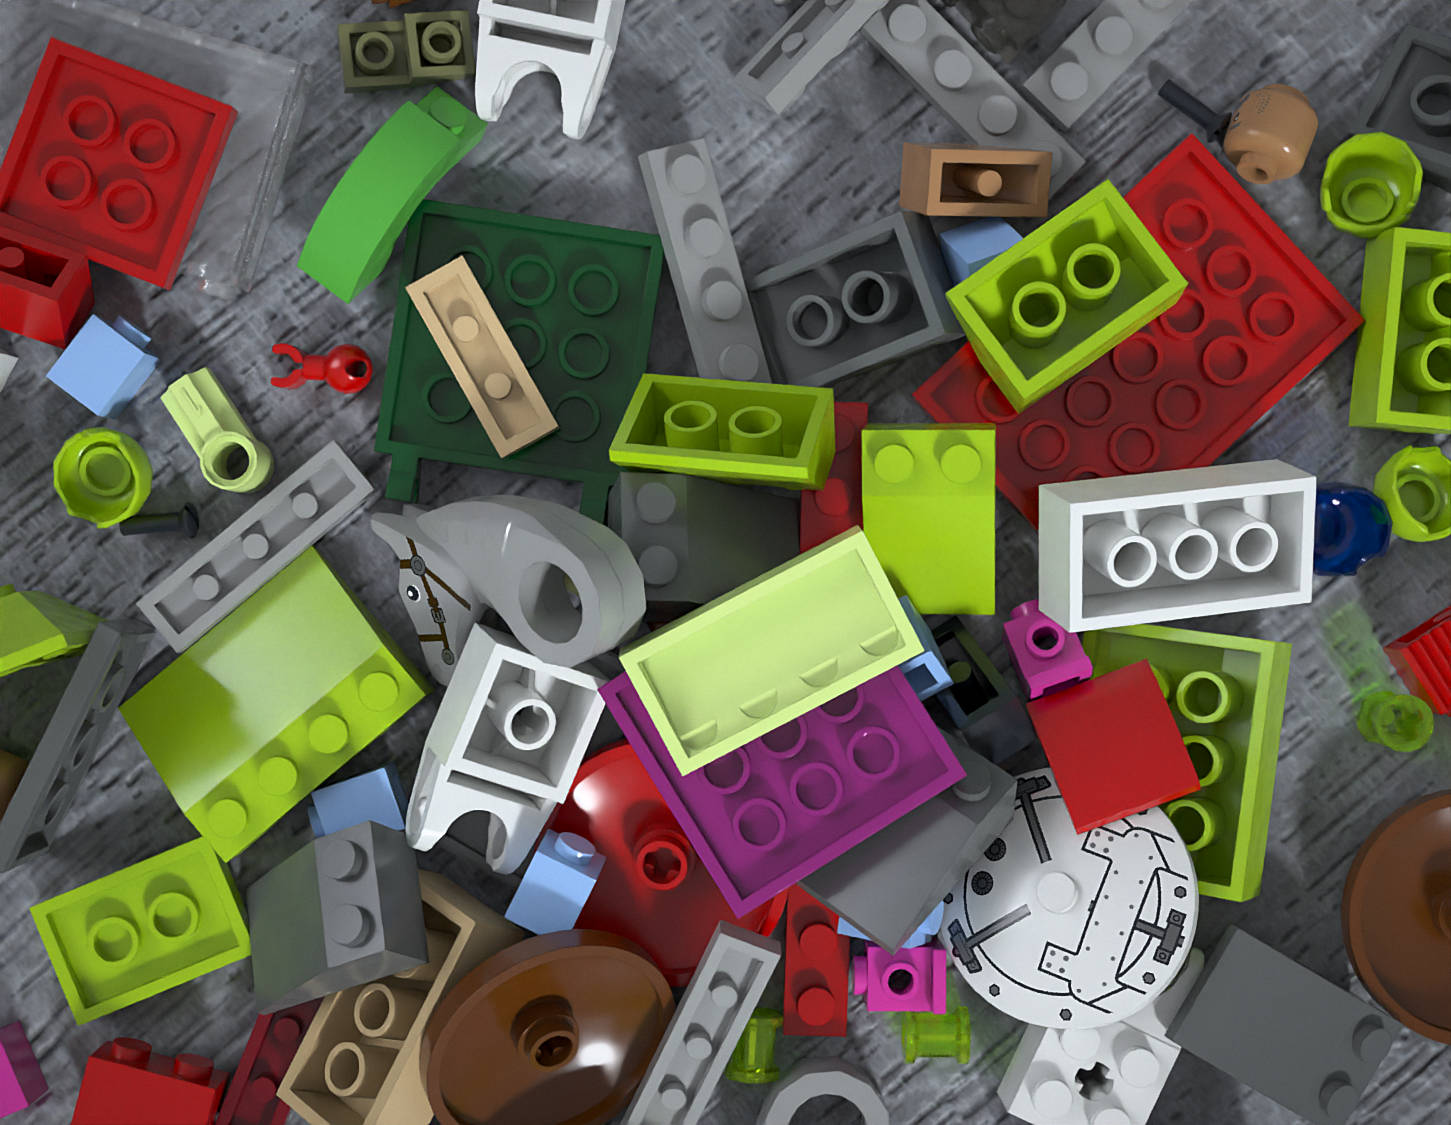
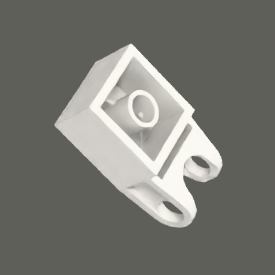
[475,0,626,140]
[405,623,611,875]
[997,947,1205,1125]

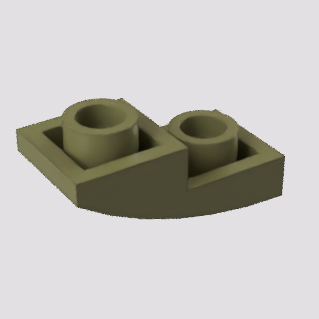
[337,10,476,94]

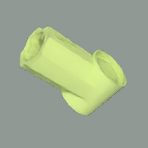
[160,367,274,493]

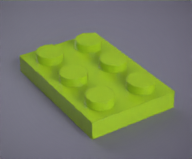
[29,836,252,1026]

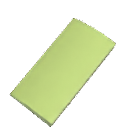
[619,525,925,776]

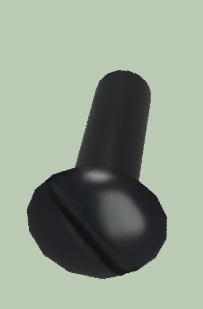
[1158,79,1232,143]
[119,501,199,539]

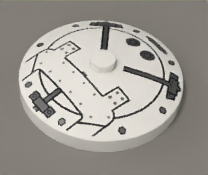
[940,768,1199,1030]

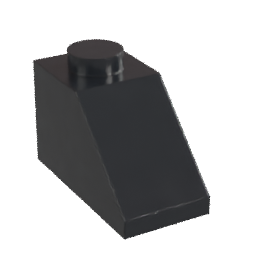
[931,615,1038,765]

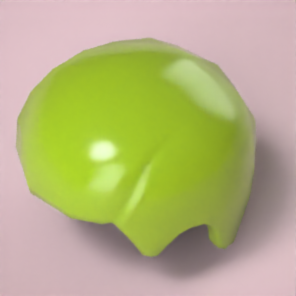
[1320,132,1423,239]
[53,427,153,529]
[1371,445,1451,542]

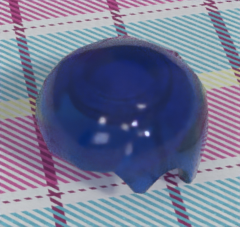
[1313,481,1393,577]

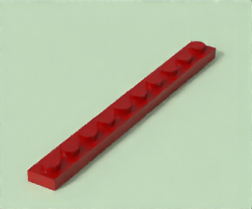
[782,402,868,1037]

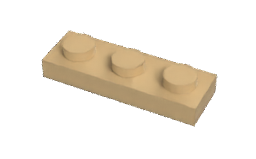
[405,256,560,460]

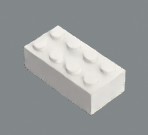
[1039,459,1316,633]

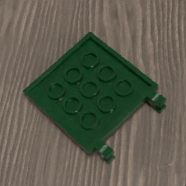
[374,199,664,526]

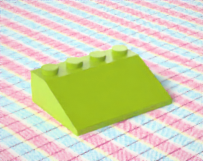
[118,545,436,863]
[1082,624,1292,902]

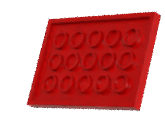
[910,133,1365,535]

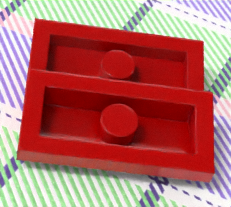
[1025,659,1201,835]

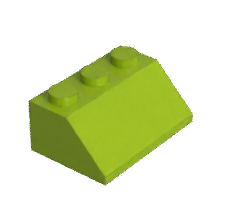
[945,179,1188,414]
[1348,227,1451,434]
[609,373,836,491]

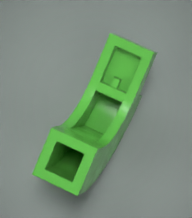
[297,86,488,304]

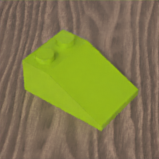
[862,423,996,615]

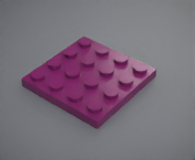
[597,665,967,919]

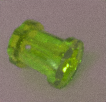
[1356,690,1434,752]
[901,1006,971,1064]
[723,1007,783,1083]

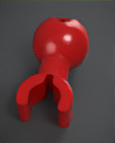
[270,343,373,394]

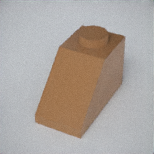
[899,142,1053,217]

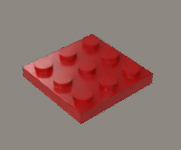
[0,37,238,291]

